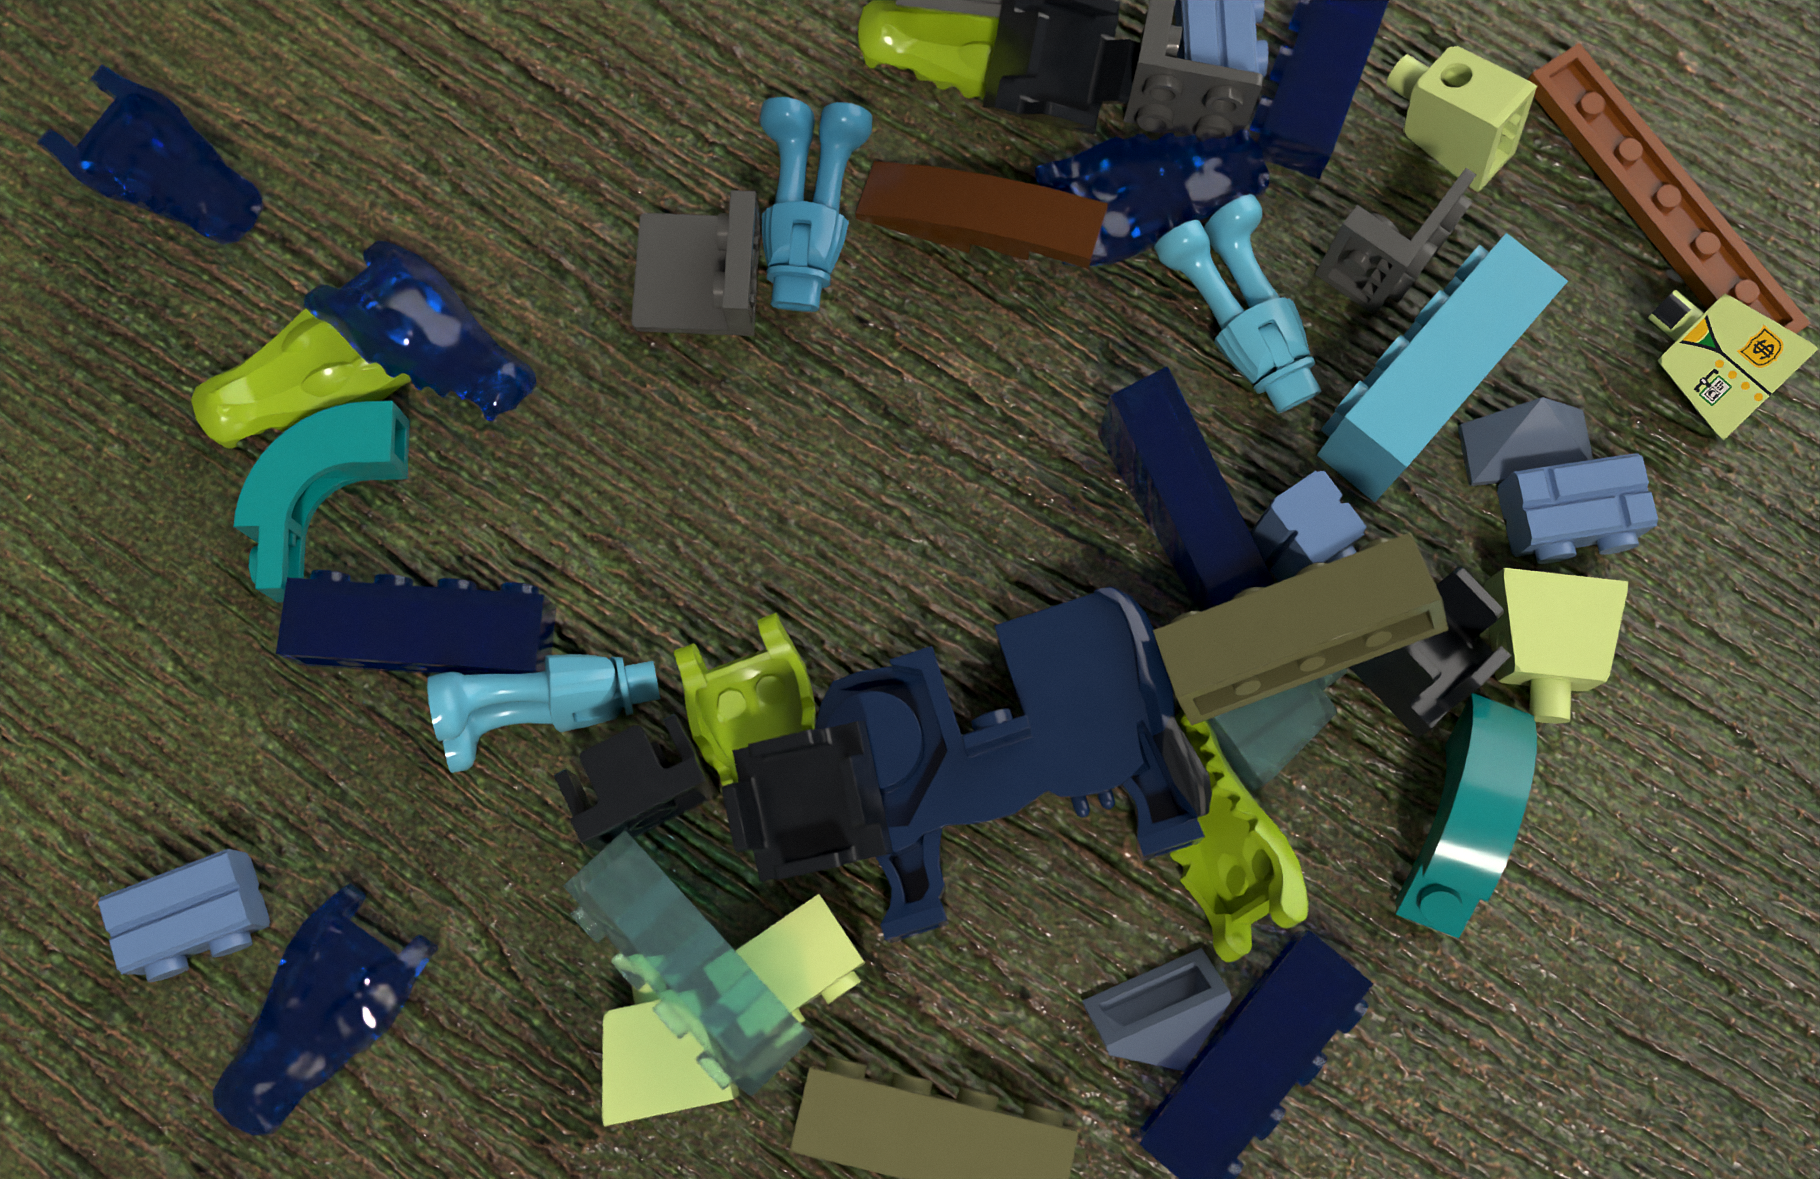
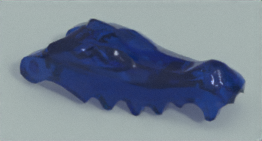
[36,64,263,245]
[1035,129,1270,267]
[304,240,536,421]
[212,883,439,1136]

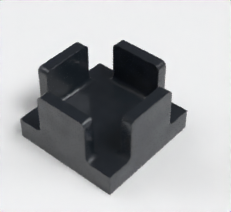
[982,0,1140,134]
[1349,567,1511,739]
[554,714,720,854]
[722,721,893,882]

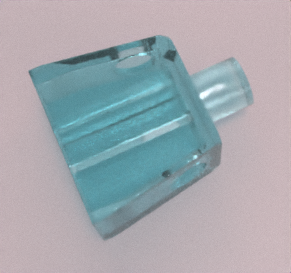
[1208,668,1347,792]

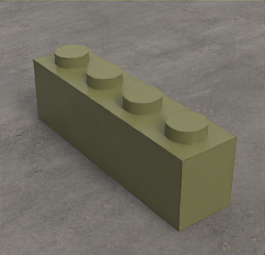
[1153,532,1448,725]
[790,1056,1079,1179]

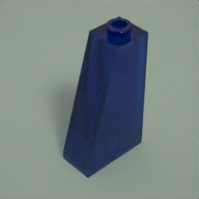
[1098,366,1275,612]

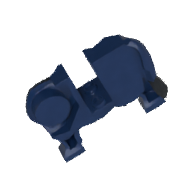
[815,586,1212,943]

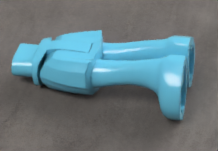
[1154,194,1322,414]
[427,654,660,773]

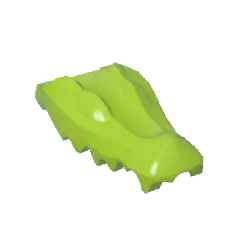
[858,0,999,99]
[191,279,436,449]
[673,612,815,786]
[1170,709,1308,962]

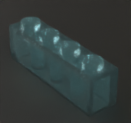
[564,830,813,1097]

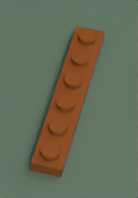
[1528,43,1811,334]

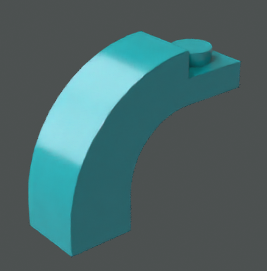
[233,401,410,603]
[1395,693,1537,939]

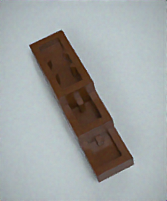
[855,161,1109,269]

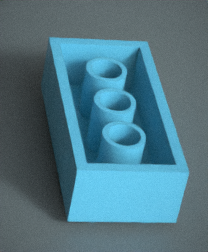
[1317,233,1568,503]

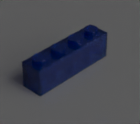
[1249,0,1389,180]
[276,570,557,675]
[1131,930,1374,1179]

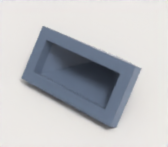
[1458,397,1593,487]
[1082,948,1232,1071]

